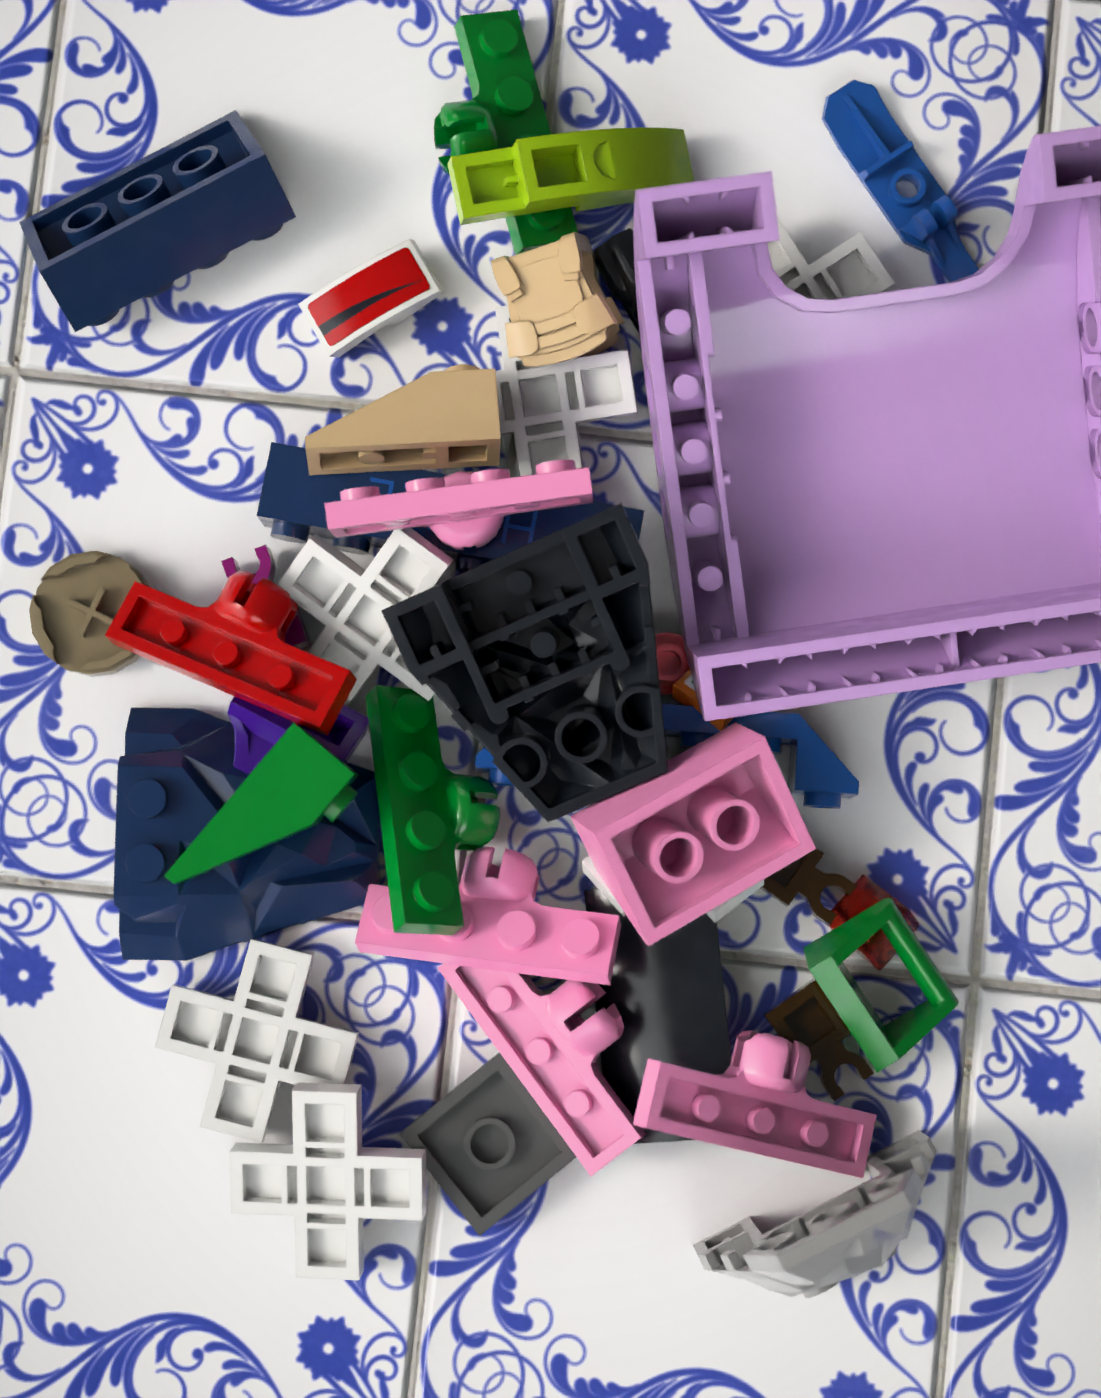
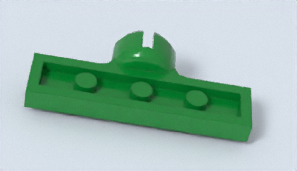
[433,9,578,255]
[365,685,500,936]

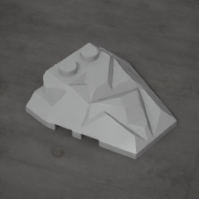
[693,1130,937,1298]

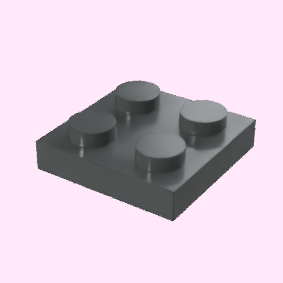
[399,1052,576,1236]

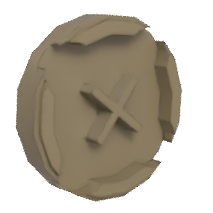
[29,551,150,677]

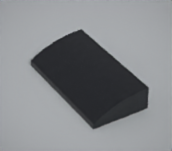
[584,889,731,1144]

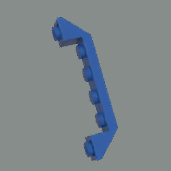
[475,704,859,809]

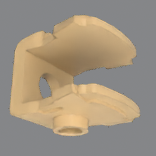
[491,232,625,367]

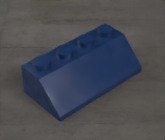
[19,110,296,332]

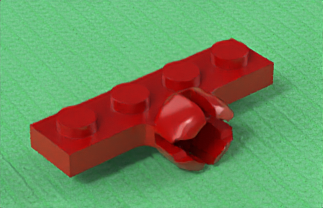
[104,571,357,736]

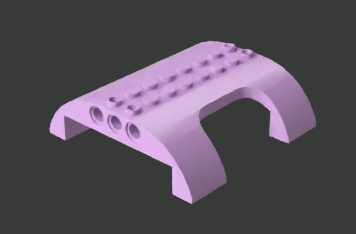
[633,125,1101,721]

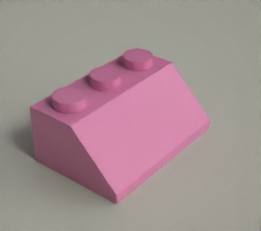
[570,723,816,946]

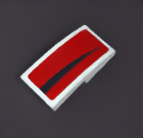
[299,239,444,358]

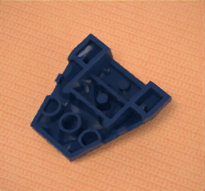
[113,708,380,961]

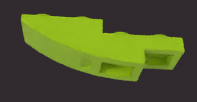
[447,127,695,225]

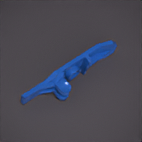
[821,80,979,283]

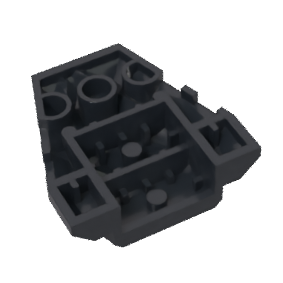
[381,503,668,822]

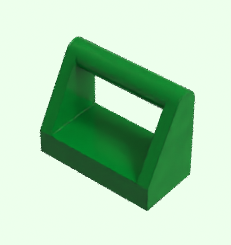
[803,898,959,1072]

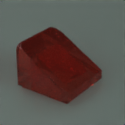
[825,874,919,970]

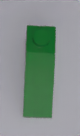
[164,723,359,884]

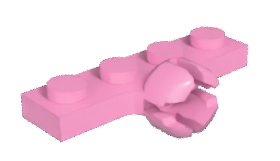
[325,460,593,550]
[355,847,621,985]
[438,963,646,1176]
[633,1030,877,1178]

